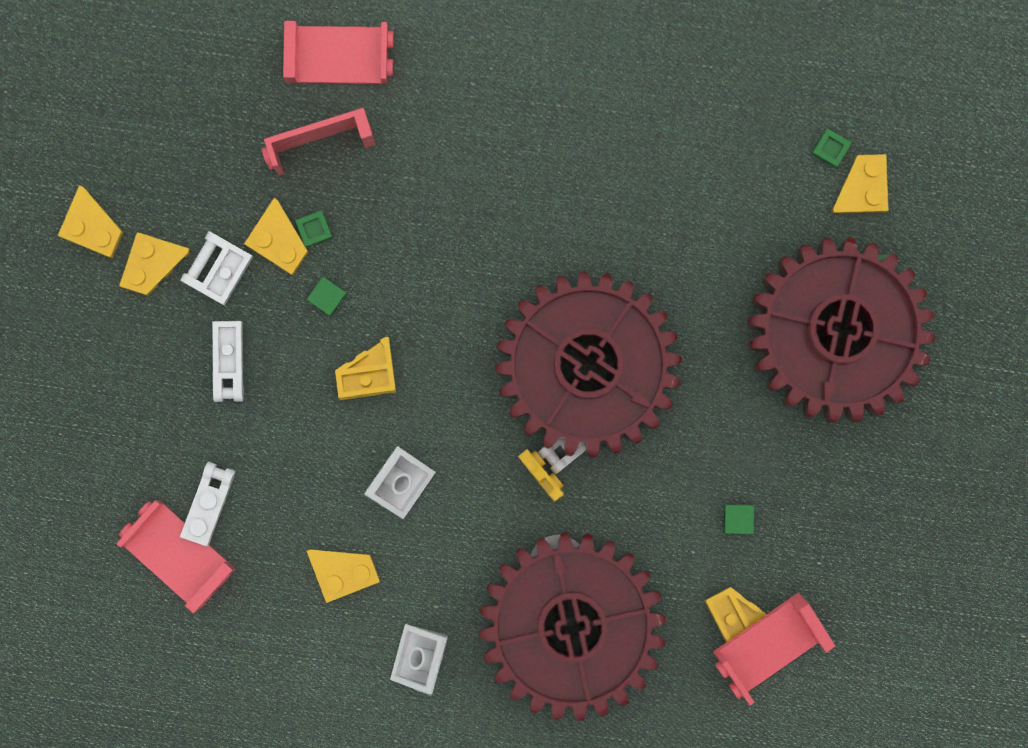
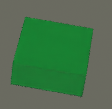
[812,128,852,168]
[295,210,333,248]
[307,277,347,317]
[724,505,754,534]

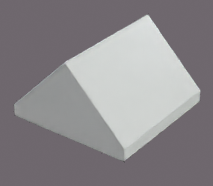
[365,446,436,519]
[390,624,448,695]

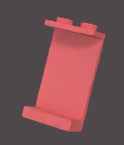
[283,21,394,84]
[262,108,376,175]
[116,500,236,613]
[713,593,835,705]

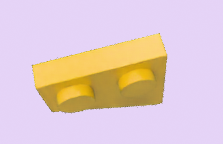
[832,154,888,214]
[58,185,123,258]
[244,198,308,276]
[119,232,191,296]
[335,337,396,400]
[518,449,563,501]
[307,549,381,603]
[704,587,766,642]

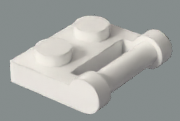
[180,231,253,306]

